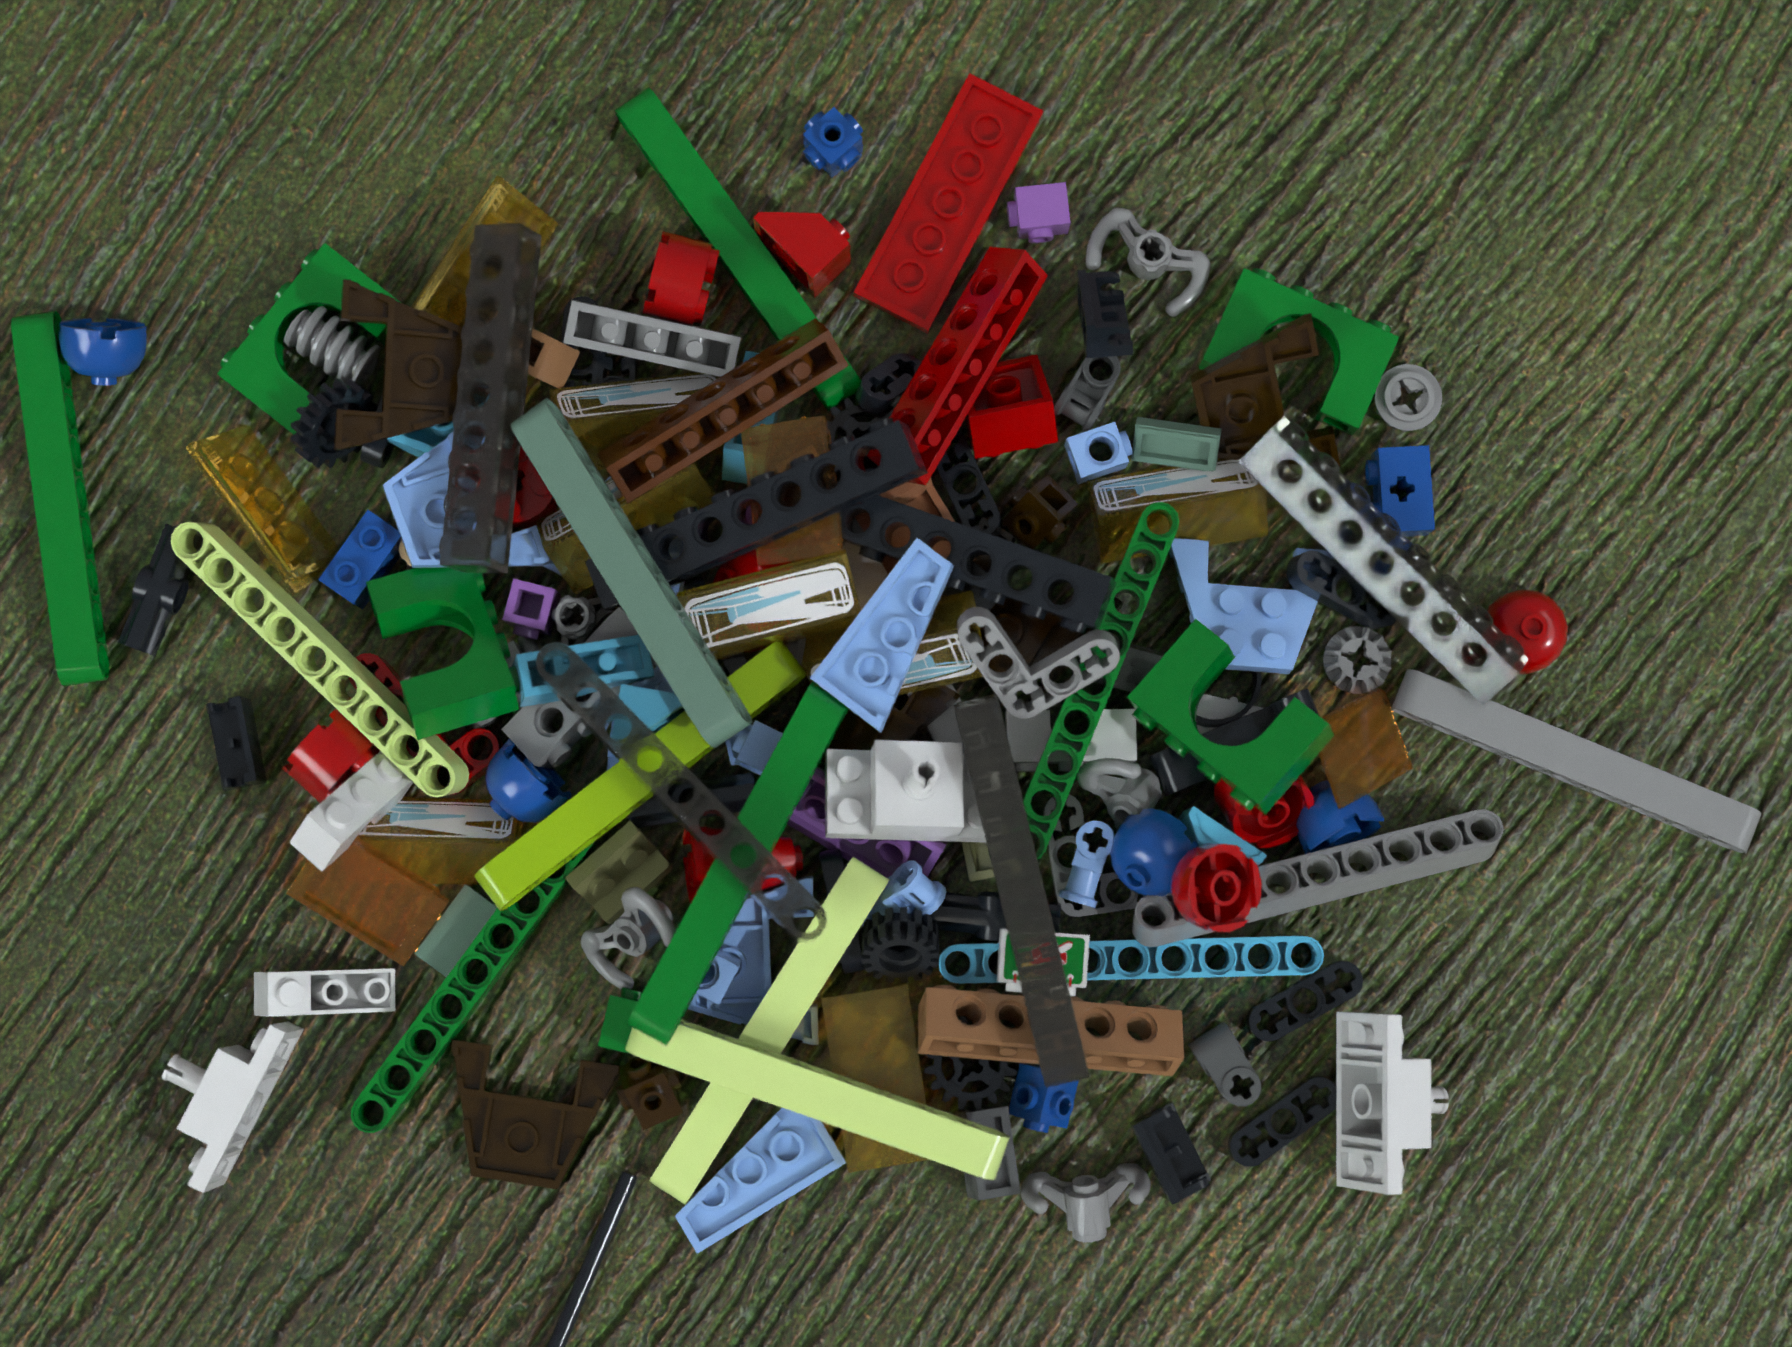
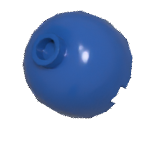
[59,318,147,386]
[485,739,572,823]
[1296,780,1384,854]
[1110,808,1199,896]

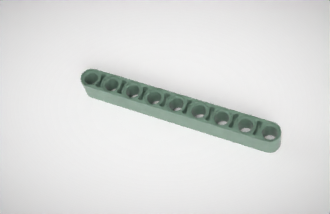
[511,398,752,748]

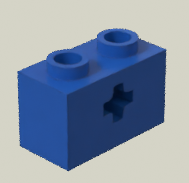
[1365,445,1435,538]
[318,510,402,610]

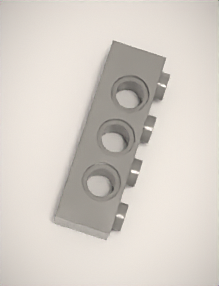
[563,299,741,377]
[501,607,657,769]

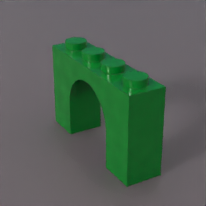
[217,243,401,435]
[1198,268,1399,436]
[366,567,519,740]
[1127,619,1334,815]

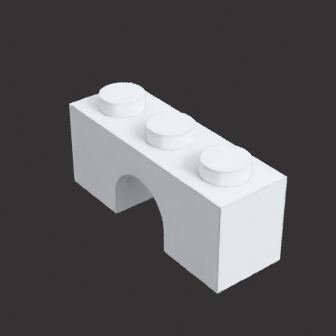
[1005,709,1137,772]
[289,751,413,871]

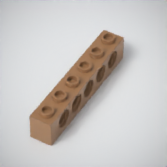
[918,985,1184,1076]

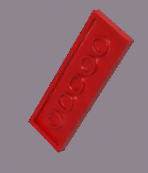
[854,73,1044,334]

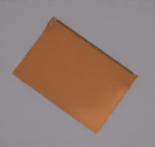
[1319,689,1413,809]

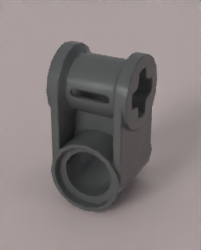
[1054,356,1121,432]
[1188,1021,1261,1106]

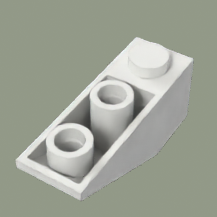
[254,968,395,1017]

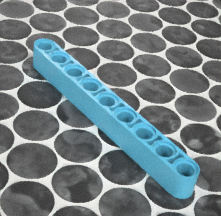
[938,935,1324,984]

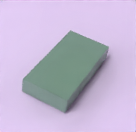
[1131,417,1222,471]
[414,884,497,977]

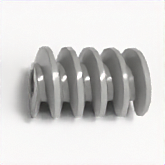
[284,306,381,387]

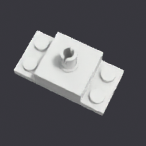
[825,740,1001,843]
[1336,1012,1449,1195]
[162,1021,304,1193]

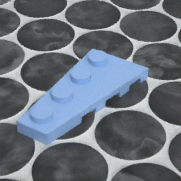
[810,538,954,732]
[675,1108,847,1254]

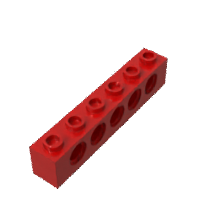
[867,246,1048,486]

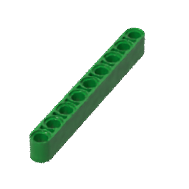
[614,87,861,411]
[11,311,110,687]
[1006,502,1180,863]
[627,681,849,1046]
[351,836,602,1133]

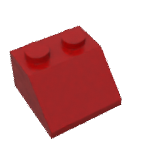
[753,212,851,298]
[965,354,1058,459]

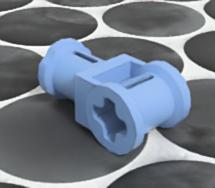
[1058,821,1115,908]
[862,860,946,927]

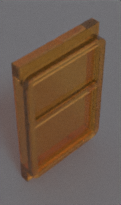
[741,416,844,566]
[286,837,449,967]

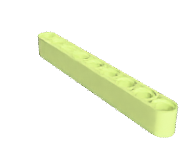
[171,522,469,797]
[649,857,890,1205]
[625,1019,1010,1180]

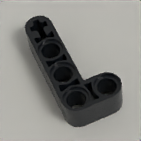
[1149,689,1320,796]

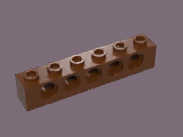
[596,318,849,503]

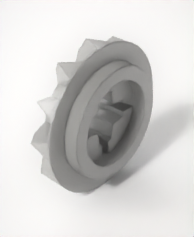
[1373,364,1442,432]
[1323,626,1392,694]

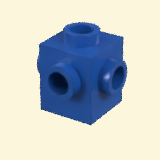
[803,107,863,178]
[1009,1063,1079,1133]

